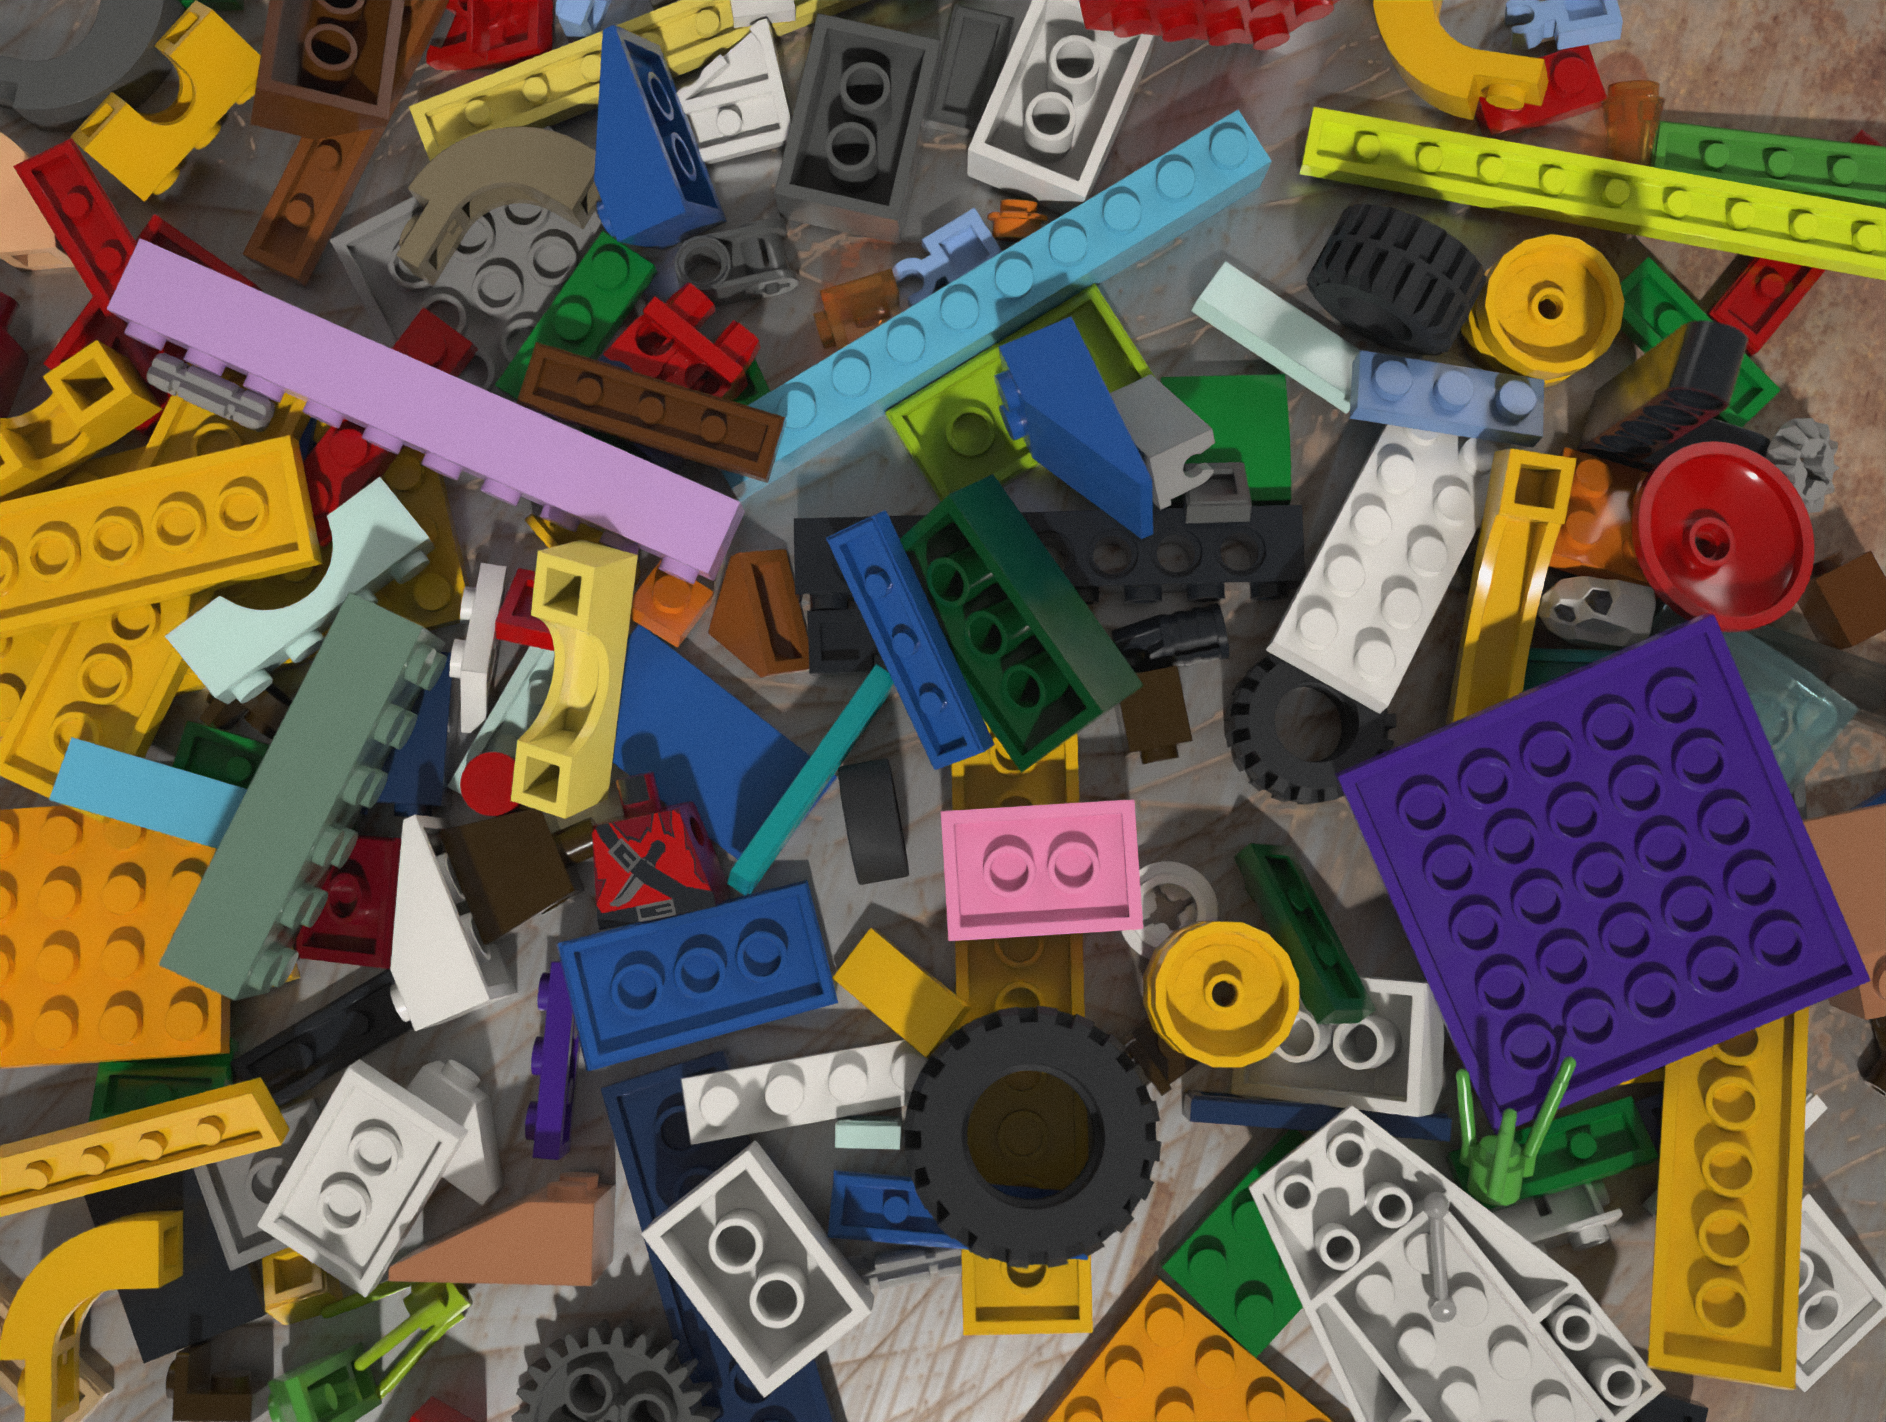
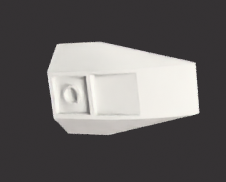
[1248,1104,1666,1422]

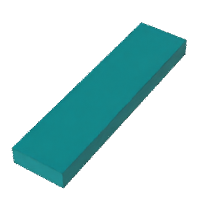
[727,664,894,896]

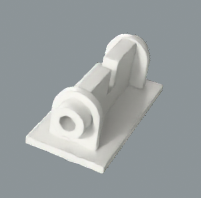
[1492,1179,1623,1256]

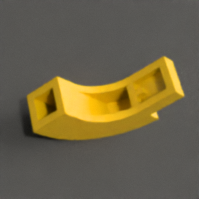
[1373,0,1548,120]
[0,1210,183,1422]

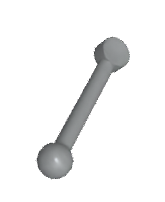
[1422,1192,1457,1323]

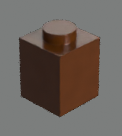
[1797,550,1886,654]

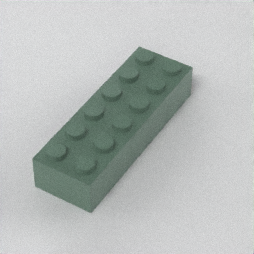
[158,592,447,1000]

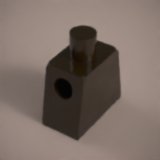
[439,809,596,946]

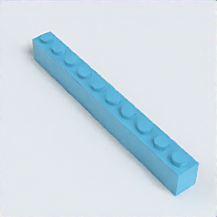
[719,110,1272,502]

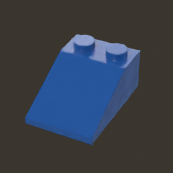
[594,25,727,250]
[994,317,1153,539]

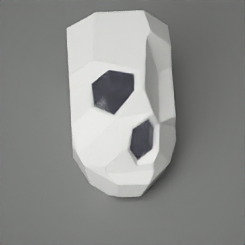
[1537,576,1656,651]

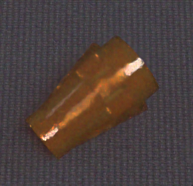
[1601,80,1666,166]

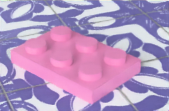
[941,799,1143,941]

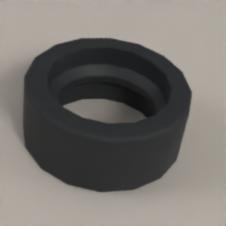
[838,758,909,885]

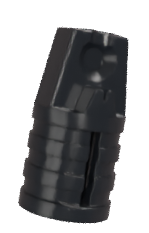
[1111,603,1229,672]

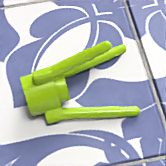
[321,1280,473,1400]

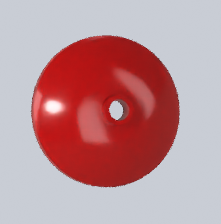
[1632,441,1815,633]

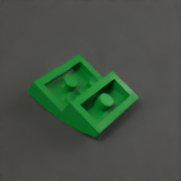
[1160,374,1291,508]

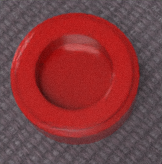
[460,752,522,817]

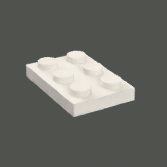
[257,1059,469,1297]

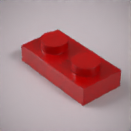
[1475,45,1608,140]

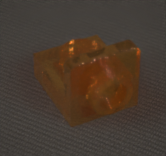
[813,268,900,351]

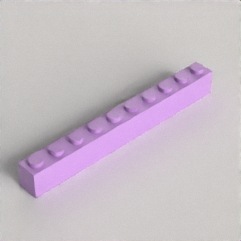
[107,238,745,584]

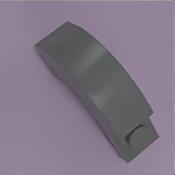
[0,0,186,132]

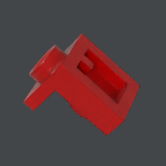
[495,568,554,651]

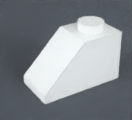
[406,1059,504,1206]

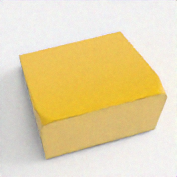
[262,1247,343,1325]

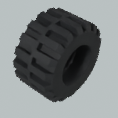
[1306,203,1487,356]
[1224,653,1397,805]

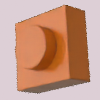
[630,559,714,648]

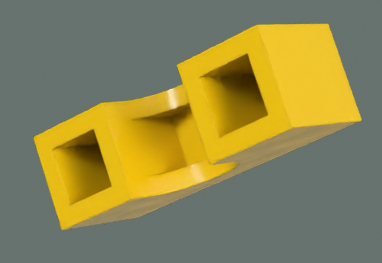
[70,0,261,202]
[0,340,163,502]

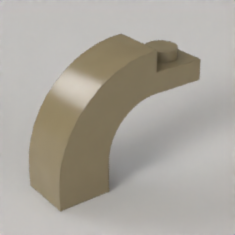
[396,126,601,286]

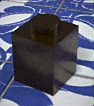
[1114,666,1193,765]

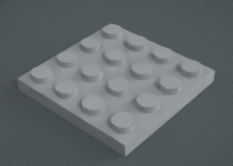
[330,125,646,403]

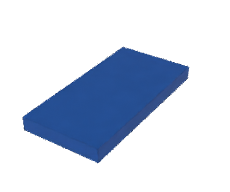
[612,624,838,860]
[556,880,838,1071]

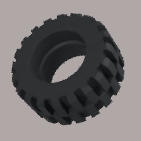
[904,1006,1161,1269]

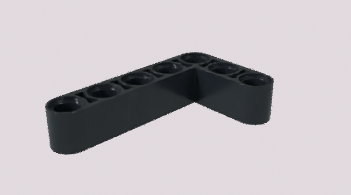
[1577,320,1771,473]

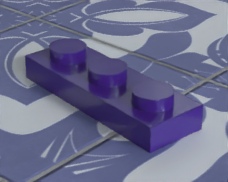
[525,960,580,1160]

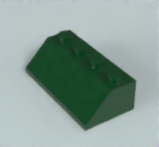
[900,474,1144,773]

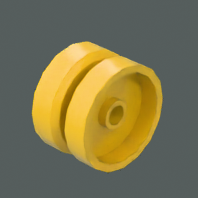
[1461,234,1625,388]
[1143,921,1299,1068]

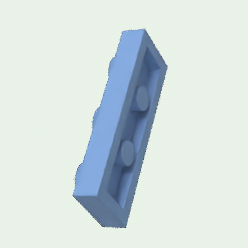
[1349,350,1544,447]

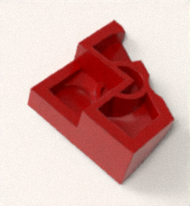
[426,0,553,70]

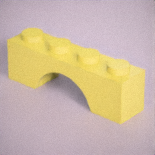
[511,539,638,819]

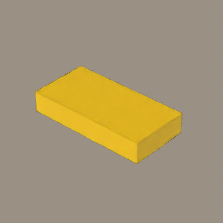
[832,928,971,1058]

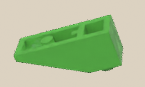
[268,1342,382,1422]

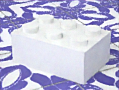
[967,0,1156,215]
[641,1140,875,1398]

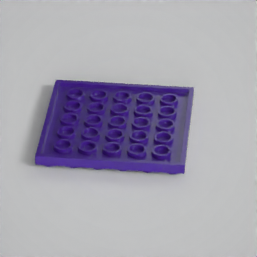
[1335,613,1871,1135]

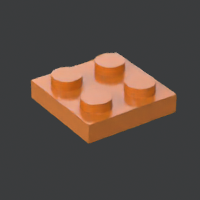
[1549,447,1659,600]

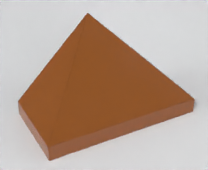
[708,549,809,678]

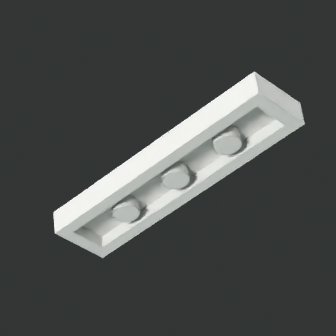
[680,1039,929,1145]

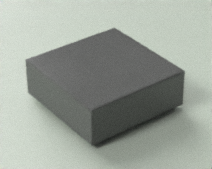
[1181,462,1252,523]

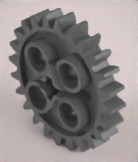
[511,1319,720,1422]

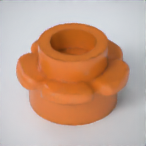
[987,200,1048,242]

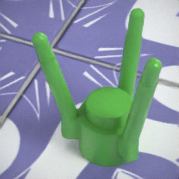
[1456,1056,1576,1206]

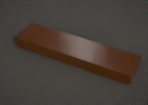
[516,342,787,483]

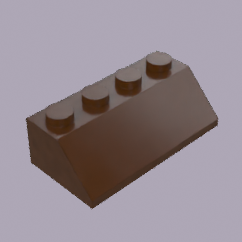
[250,0,405,140]

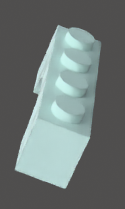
[165,477,435,704]

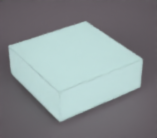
[835,1115,902,1149]

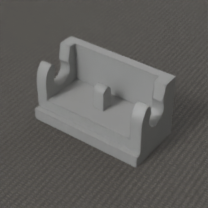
[1110,374,1215,510]

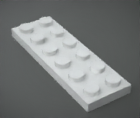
[1266,351,1518,714]

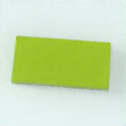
[885,283,1155,503]

